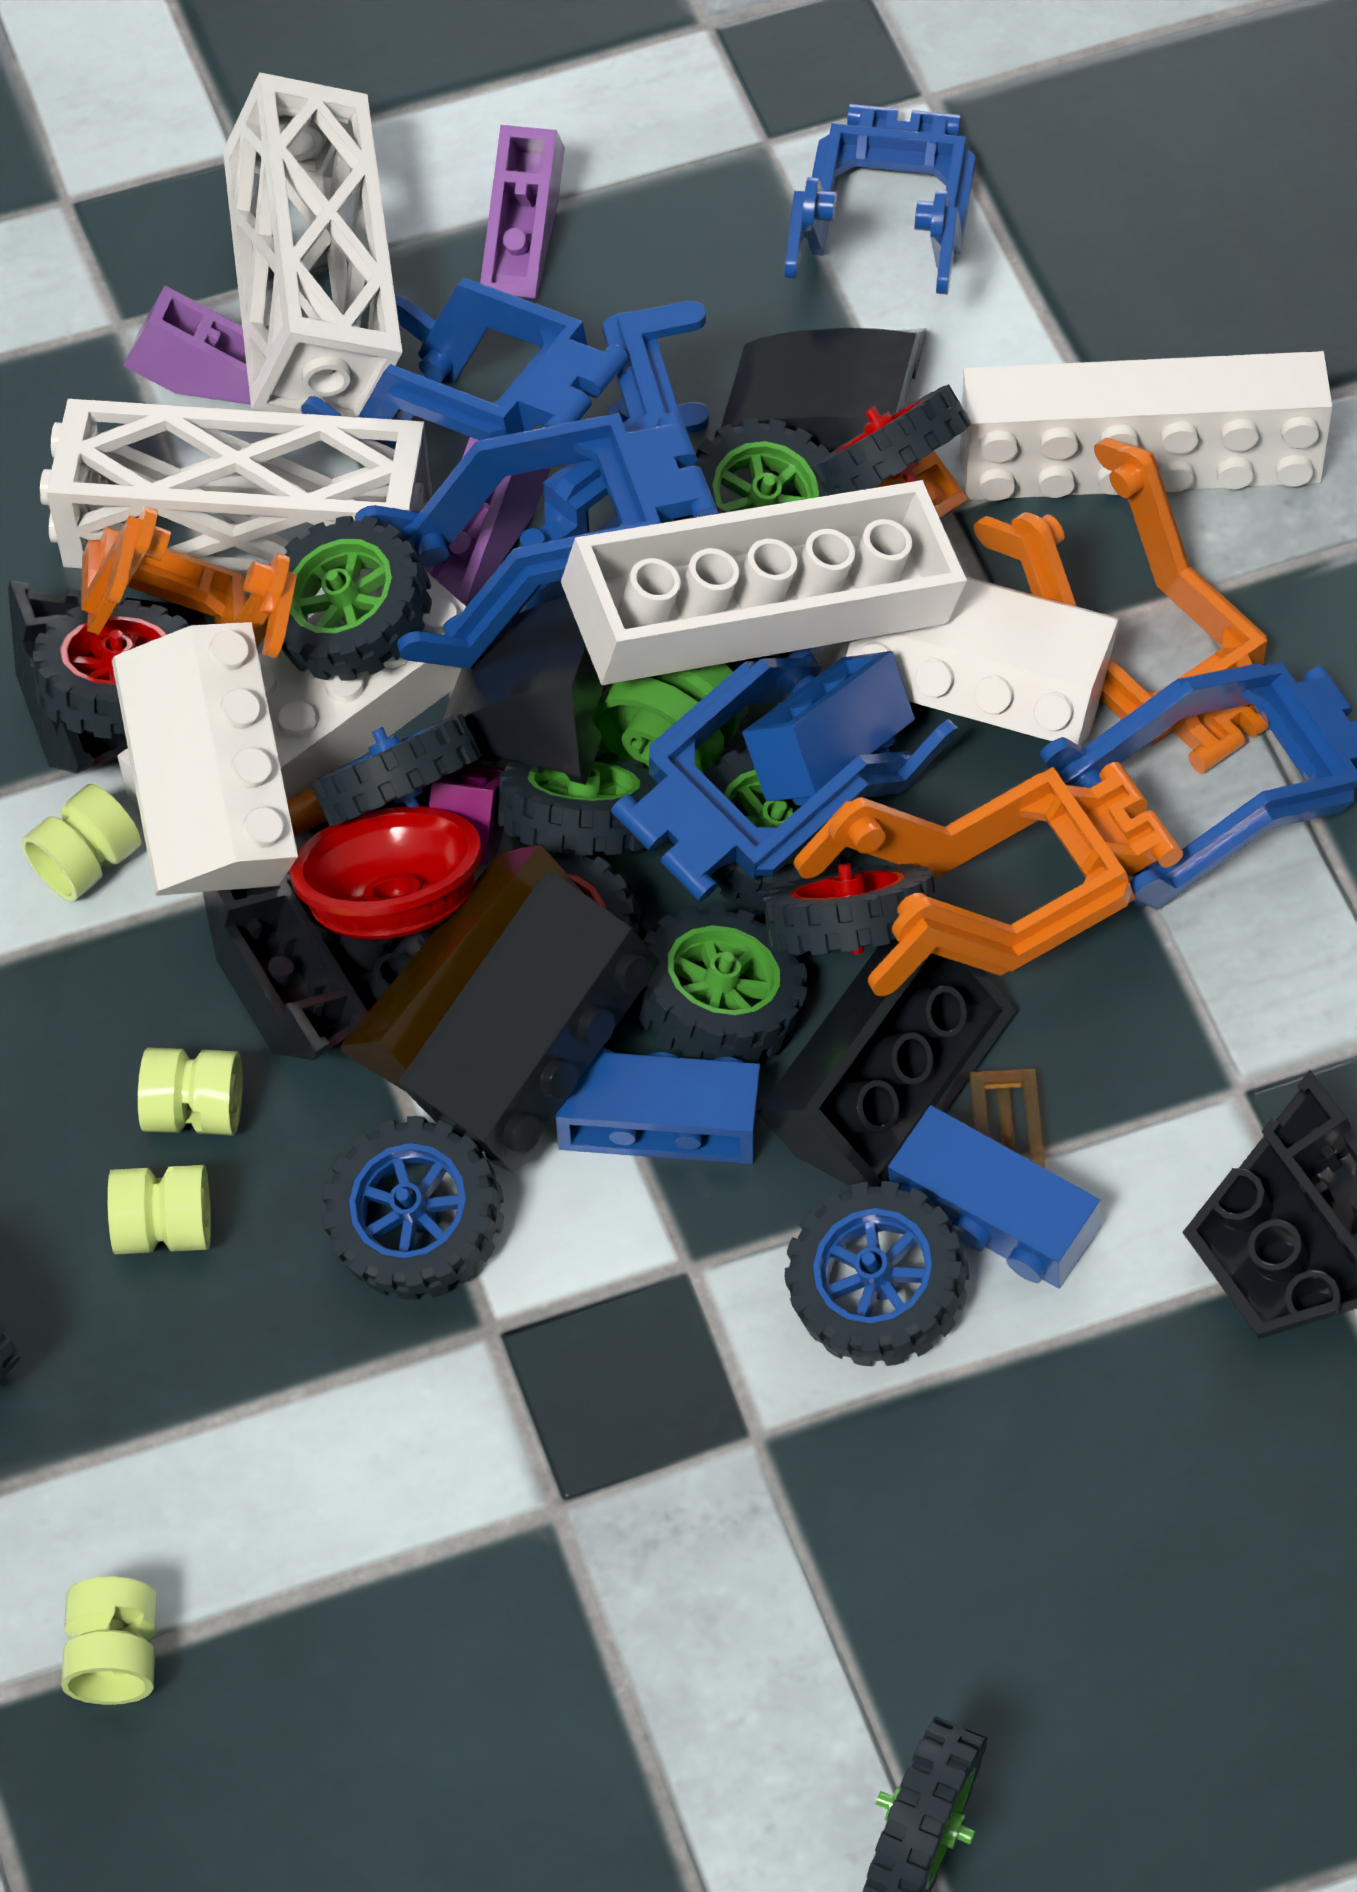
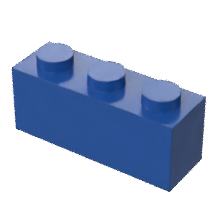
[742,651,915,805]
[556,1048,760,1165]
[888,1105,1101,1289]

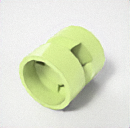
[21,784,142,901]
[138,1047,243,1136]
[108,1165,211,1254]
[61,1576,158,1705]

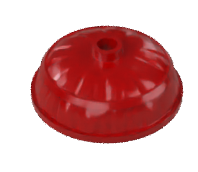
[290,806,482,940]

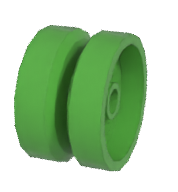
[592,663,748,774]

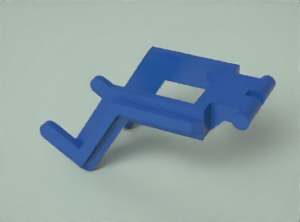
[784,104,976,295]
[301,278,629,449]
[520,301,709,610]
[355,412,718,669]
[611,646,958,902]
[1040,662,1357,910]

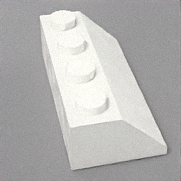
[846,576,1120,746]
[112,622,298,896]

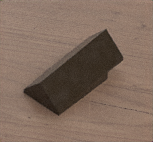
[341,844,583,1092]

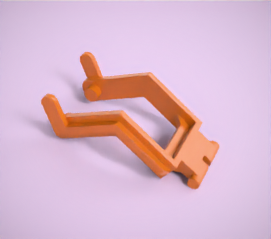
[974,438,1269,774]
[81,506,297,658]
[794,762,1183,996]

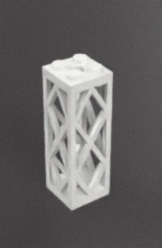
[223,72,402,417]
[40,399,433,580]

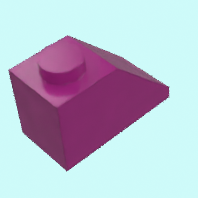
[429,763,505,870]

